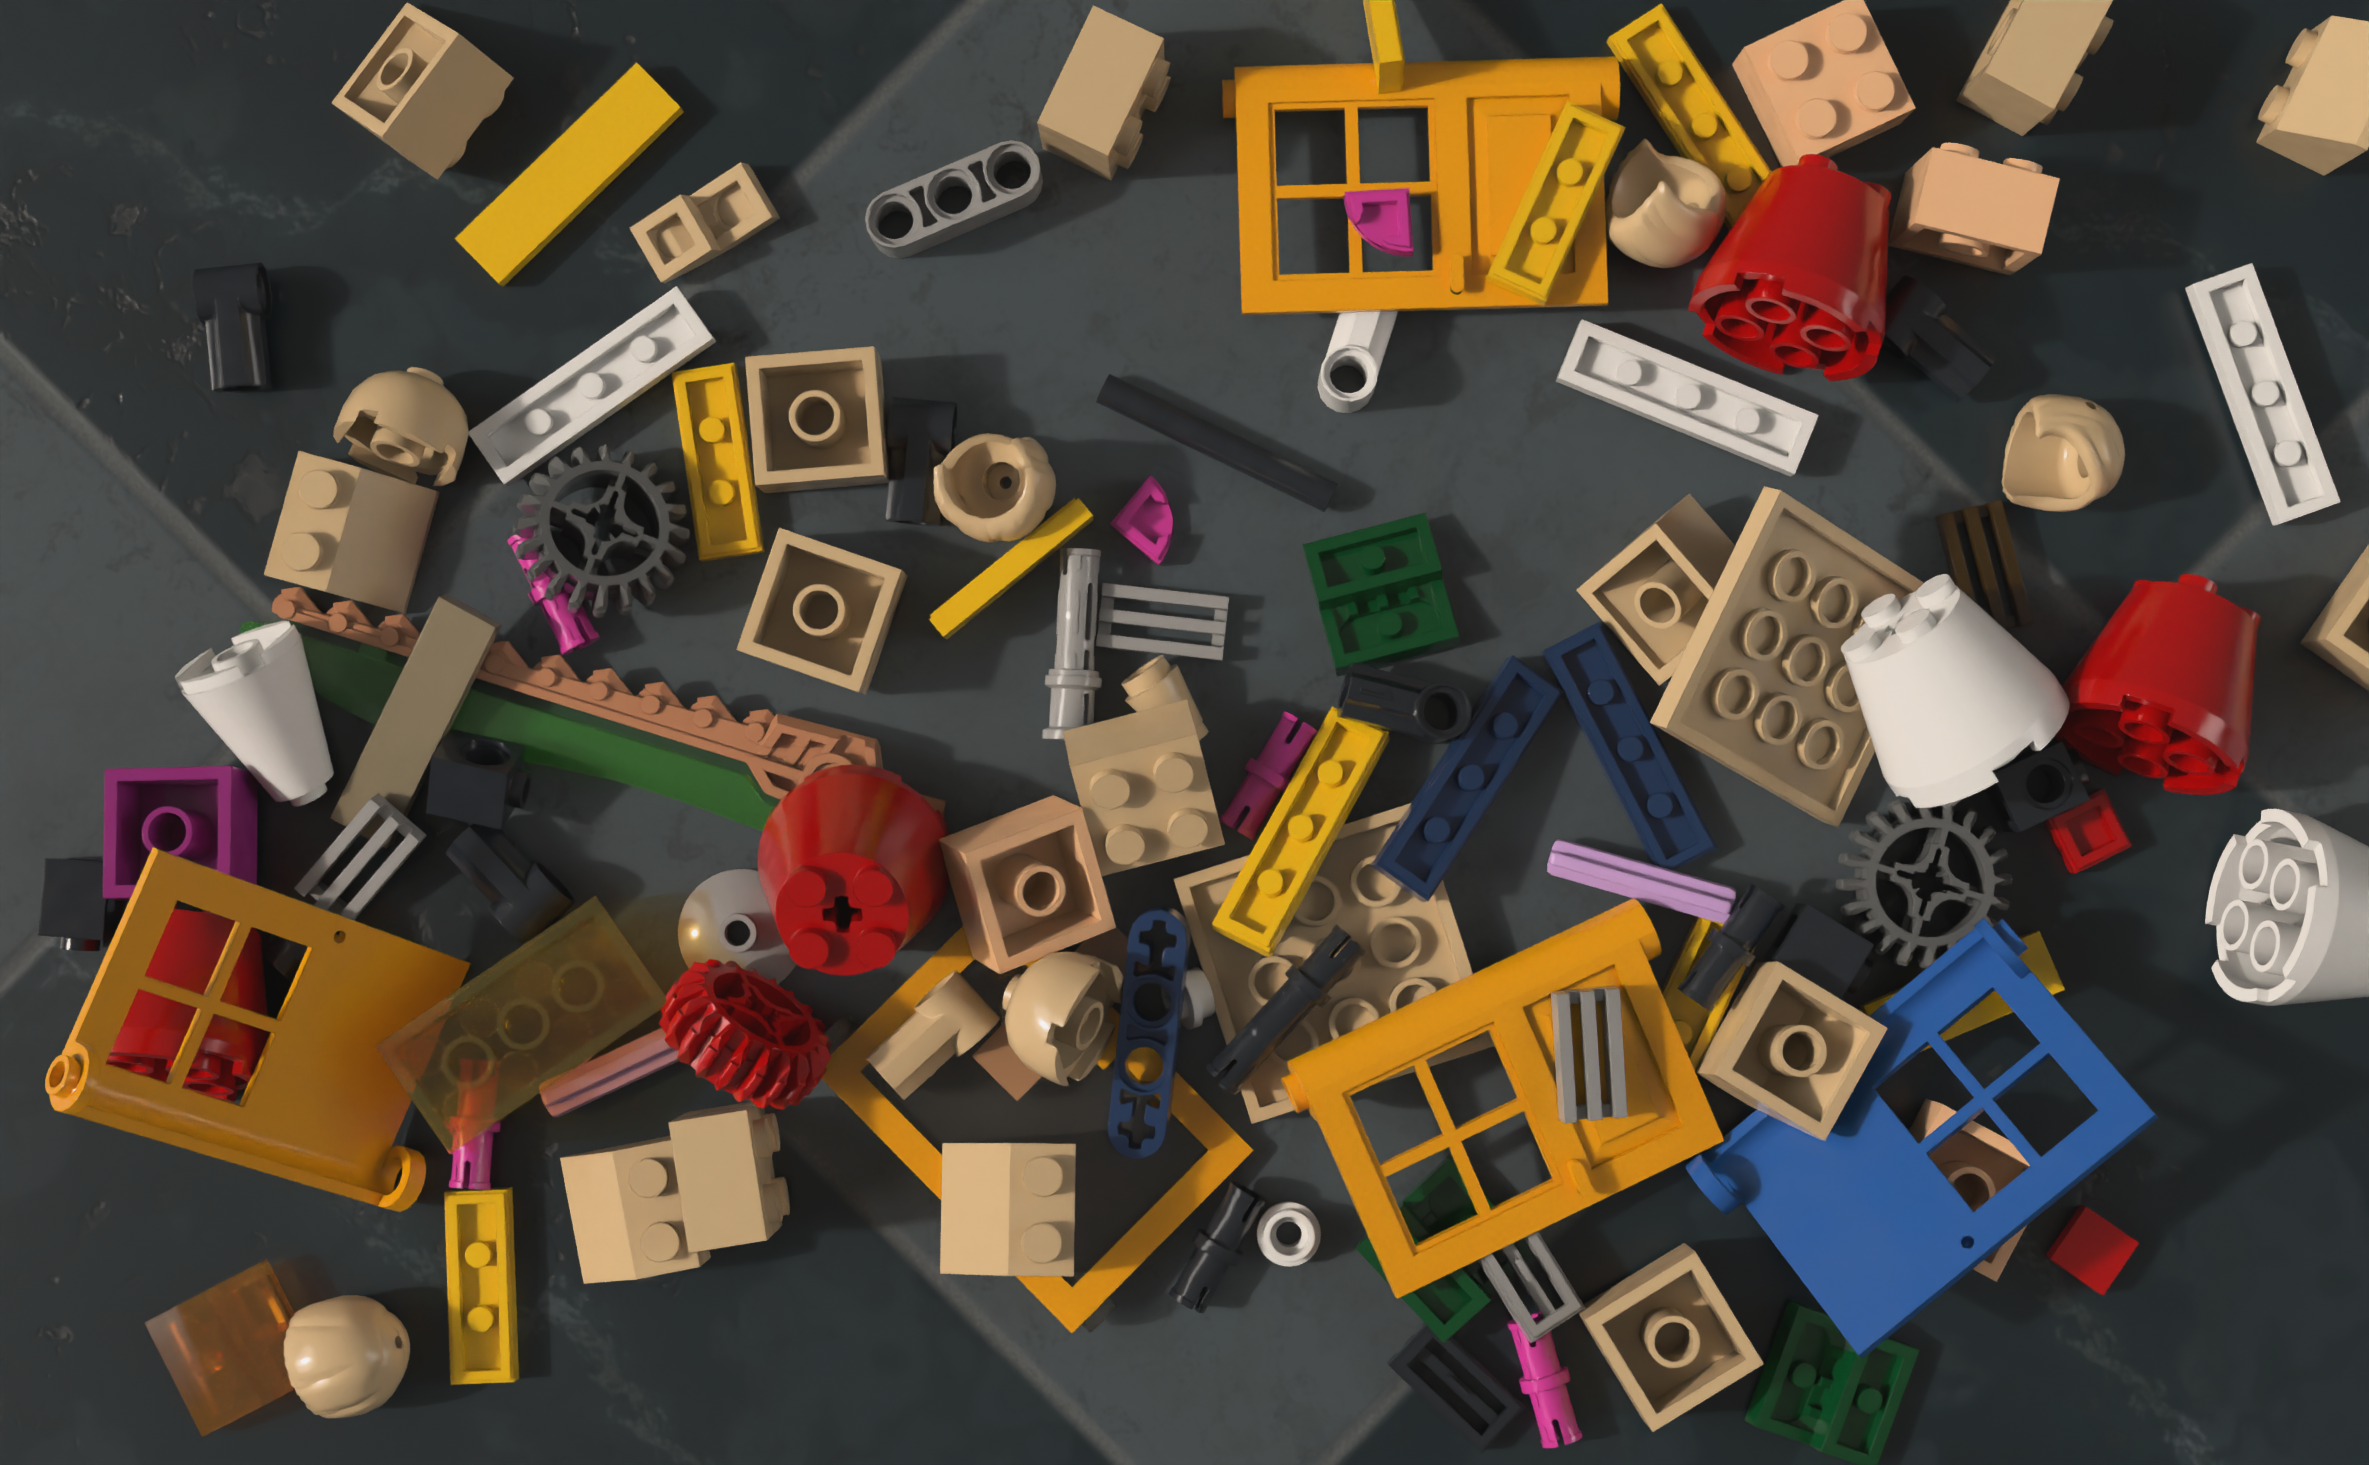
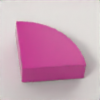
[1344,188,1414,257]
[1110,475,1173,566]

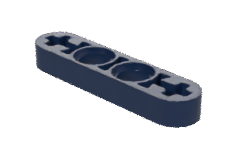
[1108,906,1191,1159]

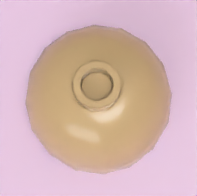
[333,367,469,486]
[1002,952,1124,1086]

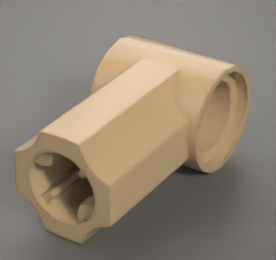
[866,970,1000,1100]

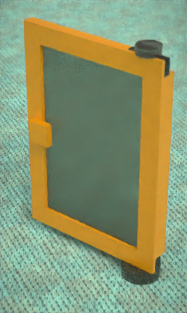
[821,926,1253,1333]

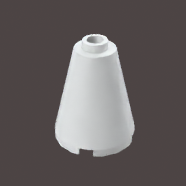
[175,621,334,806]

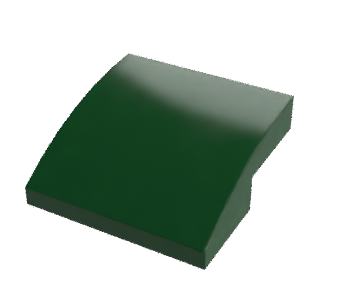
[1303,513,1459,677]
[1356,1155,1534,1343]
[1744,1300,1919,1465]

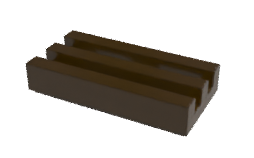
[1935,499,2034,630]

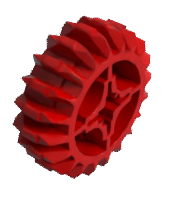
[659,959,832,1110]

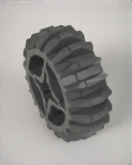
[513,444,690,618]
[1836,800,2013,969]

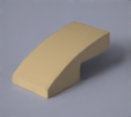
[630,162,780,283]

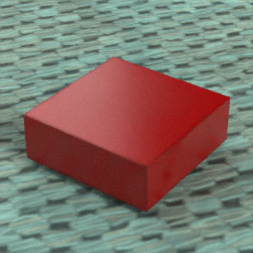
[2044,789,2132,874]
[2045,1204,2139,1296]

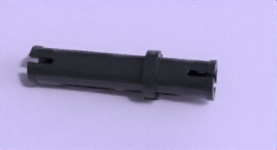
[1206,924,1367,1095]

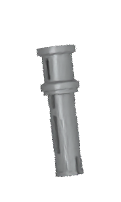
[1042,548,1102,741]

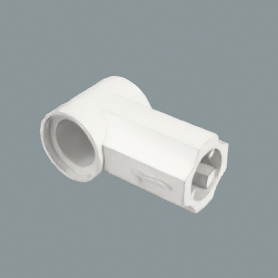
[1318,311,1398,413]

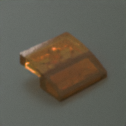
[145,1259,295,1437]

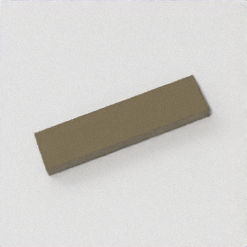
[331,594,502,848]

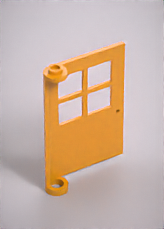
[1222,56,1620,316]
[45,847,471,1212]
[1281,898,1724,1299]

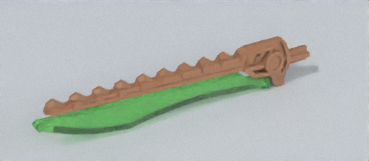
[240,587,947,832]

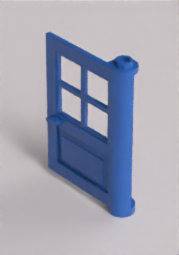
[1685,917,2158,1358]

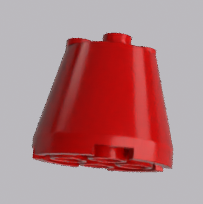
[1688,154,1891,381]
[2055,574,2261,795]
[758,765,950,976]
[106,904,269,1102]

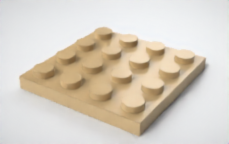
[1650,486,1924,827]
[1174,803,1495,1124]

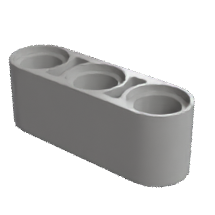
[865,140,1043,259]

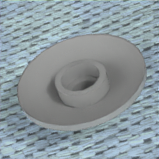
[678,869,797,985]

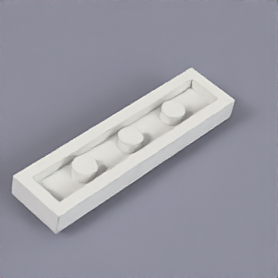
[2185,263,2341,526]
[468,286,716,487]
[1556,319,1819,477]

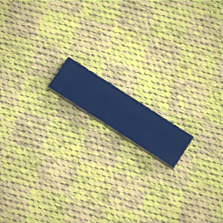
[1541,621,1717,870]
[1371,655,1564,902]

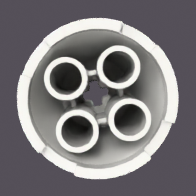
[1841,574,2070,808]
[2205,809,2369,1006]

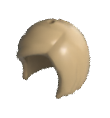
[1605,138,1726,268]
[2001,394,2125,512]
[933,433,1056,543]
[284,1295,410,1418]

